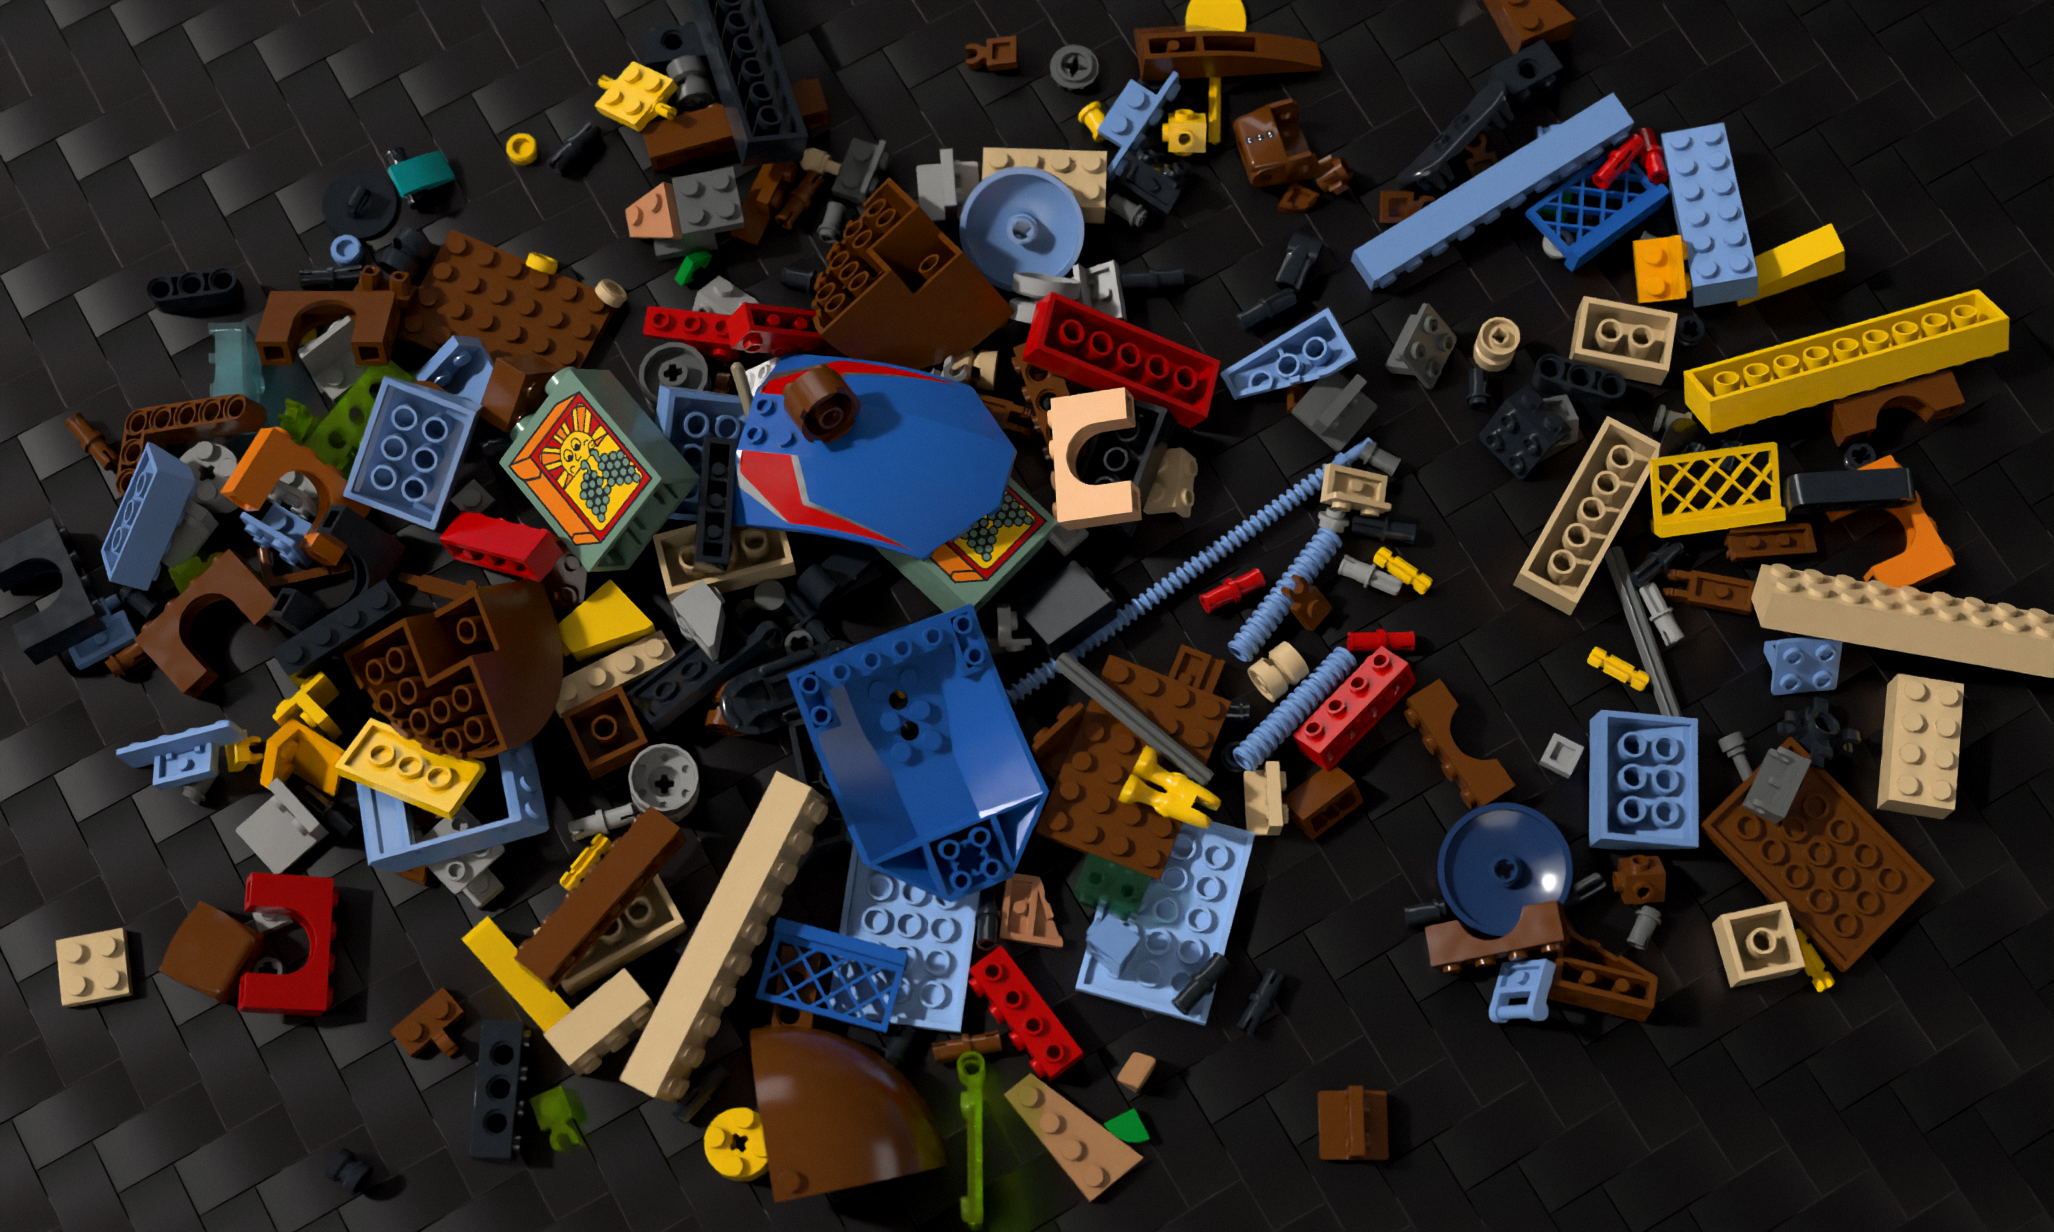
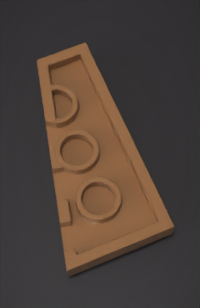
[1004,1073,1143,1203]

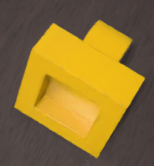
[225,730,263,772]

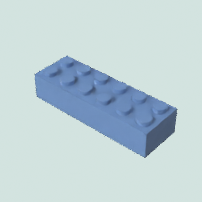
[1661,123,1758,308]

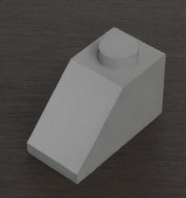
[671,580,726,662]

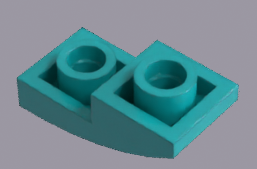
[387,151,455,198]

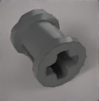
[1653,404,1692,433]

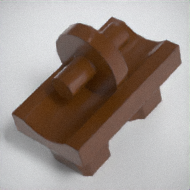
[353,265,418,311]

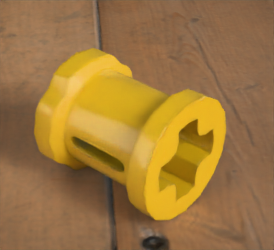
[1078,101,1106,143]

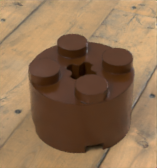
[782,364,861,444]

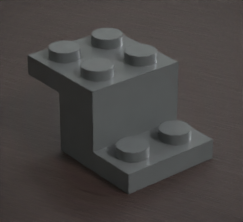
[653,167,745,261]

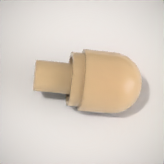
[800,148,842,176]

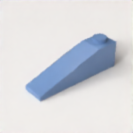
[1220,308,1358,400]

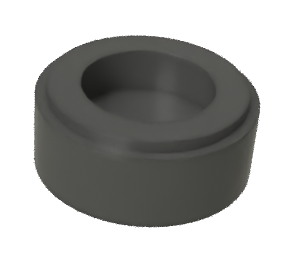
[754,580,786,614]

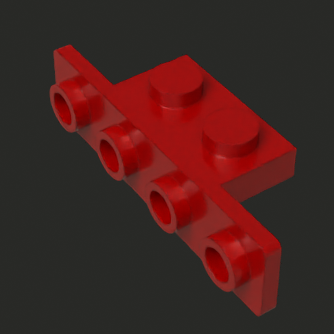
[643,306,741,362]

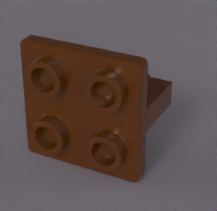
[1318,1086,1389,1160]

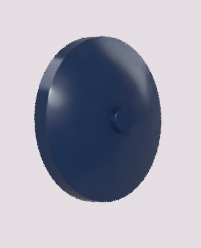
[1437,803,1573,937]

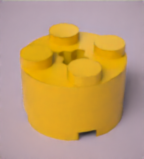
[704,1108,769,1182]

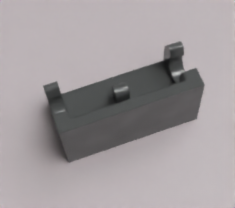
[1742,747,1812,824]

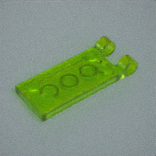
[957,1051,986,1230]

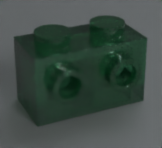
[1074,853,1151,922]

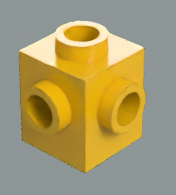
[1162,109,1206,156]

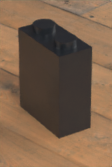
[1012,560,1117,662]

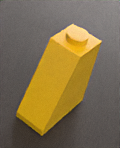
[558,579,656,662]

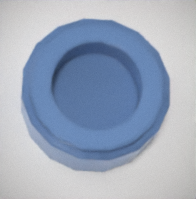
[330,235,364,266]

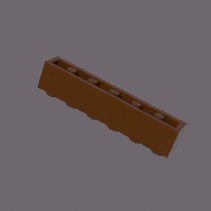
[642,78,830,172]
[514,806,687,993]

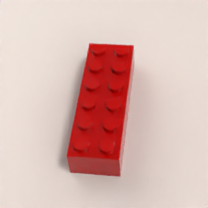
[1022,291,1220,428]

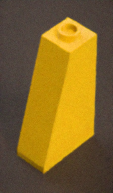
[1736,223,1845,307]
[462,916,572,1033]

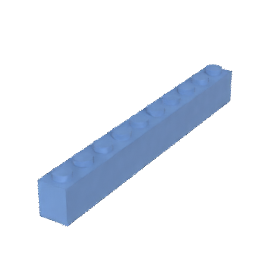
[1351,93,1634,291]

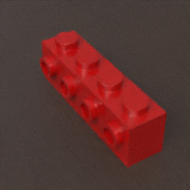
[726,302,846,358]
[439,511,564,582]
[1292,646,1417,772]
[968,945,1083,1082]

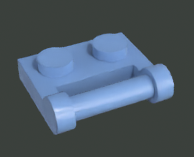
[1489,959,1556,1023]

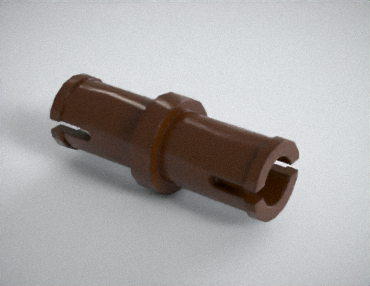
[775,170,824,229]
[64,412,120,471]
[932,1030,1002,1065]

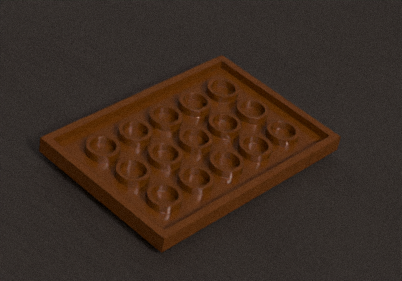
[396,229,616,369]
[1035,655,1232,883]
[1699,736,1935,972]

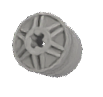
[628,743,700,822]

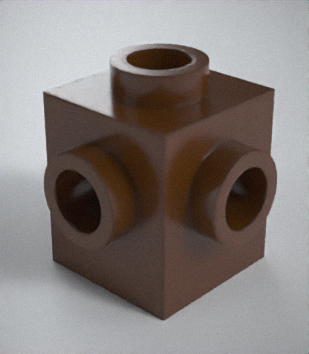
[1613,855,1666,905]

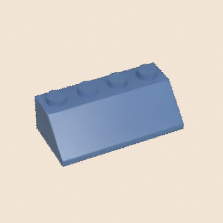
[101,442,197,591]

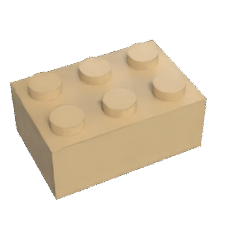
[1569,296,1678,385]
[543,968,656,1076]

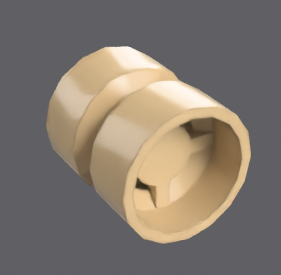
[1473,317,1520,372]
[951,348,999,391]
[1247,641,1310,702]

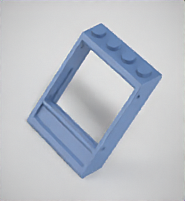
[356,739,549,873]

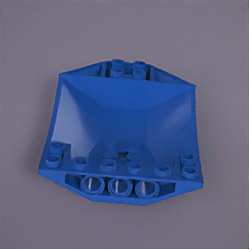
[786,603,1050,902]

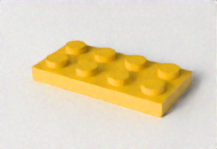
[334,718,486,820]

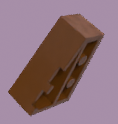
[1483,0,1576,54]
[1547,925,1658,1022]

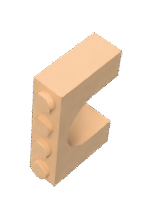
[1047,387,1142,530]

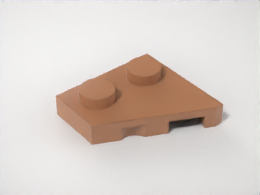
[625,182,683,240]
[998,873,1063,949]

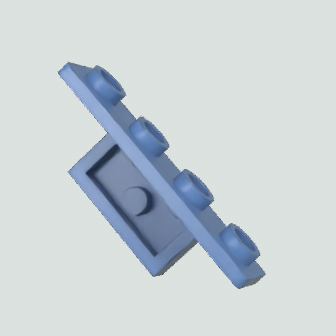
[1097,71,1181,182]
[116,720,247,791]

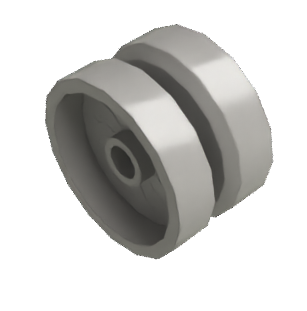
[1009,272,1081,324]

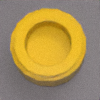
[506,133,538,165]
[526,252,558,275]

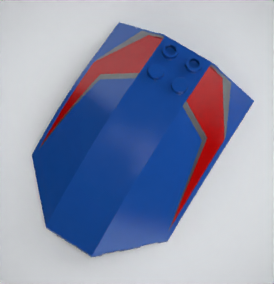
[731,353,1017,562]

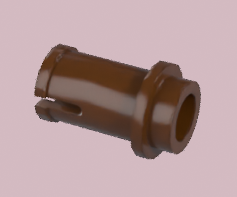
[105,641,150,678]

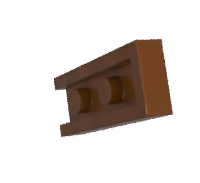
[1723,522,1817,562]

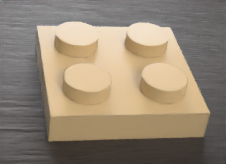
[56,928,133,1008]

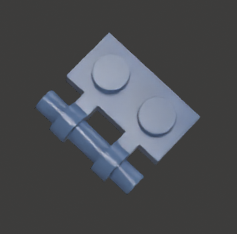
[68,594,138,670]

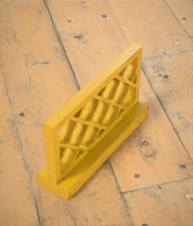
[1649,442,1786,538]

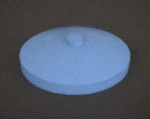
[959,166,1085,292]

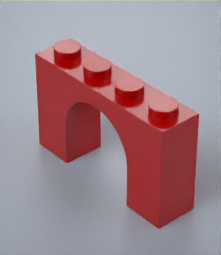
[238,872,338,1016]

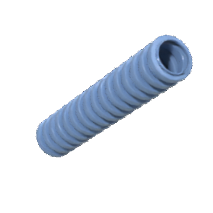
[1228,527,1343,662]
[1233,647,1357,772]

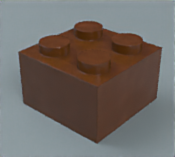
[480,354,562,432]
[561,685,650,780]

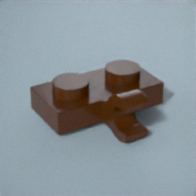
[390,987,466,1058]

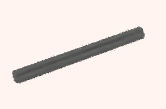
[1604,546,1683,717]
[1055,652,1214,787]

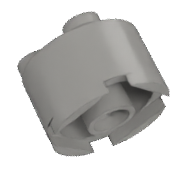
[180,441,239,516]

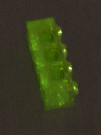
[303,359,411,471]

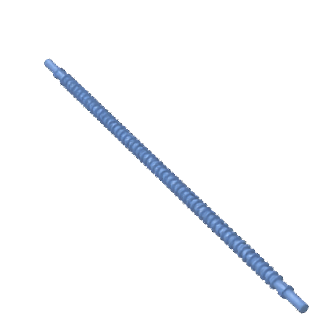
[1004,437,1374,706]

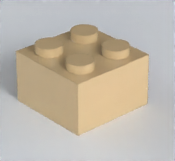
[1712,901,1805,988]

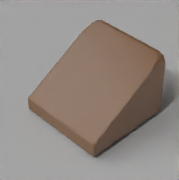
[1117,1052,1156,1093]

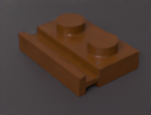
[1168,644,1225,694]

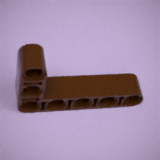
[115,393,267,496]

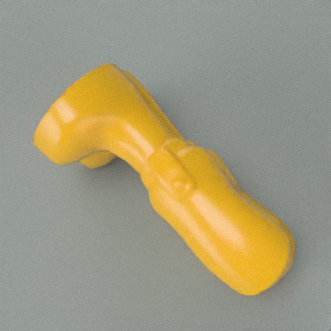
[1118,745,1221,829]

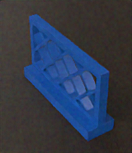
[1525,145,1670,273]
[756,917,909,1034]

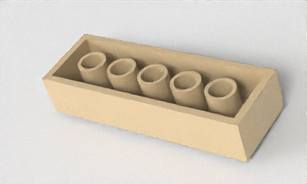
[1513,416,1660,615]

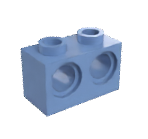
[1086,913,1141,977]

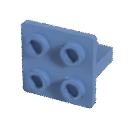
[1763,636,1843,695]

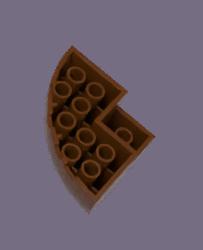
[811,178,1015,369]
[343,579,563,760]
[750,1026,951,1203]

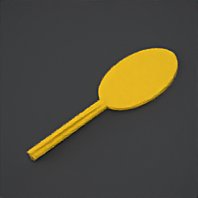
[1186,0,1246,145]

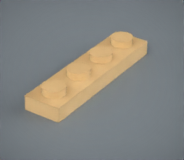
[555,630,676,718]

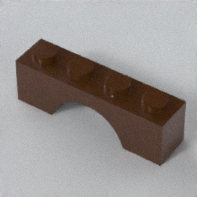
[1824,369,1965,448]
[1404,679,1516,809]
[1425,900,1571,974]

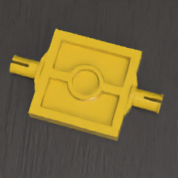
[595,61,678,132]

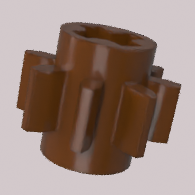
[1315,154,1353,195]

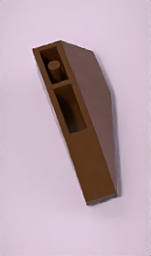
[1134,25,1322,81]

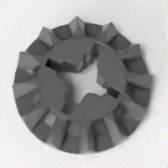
[1050,45,1099,91]

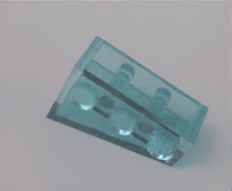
[208,322,265,435]

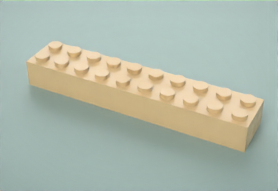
[1751,564,2054,678]
[620,771,829,1104]

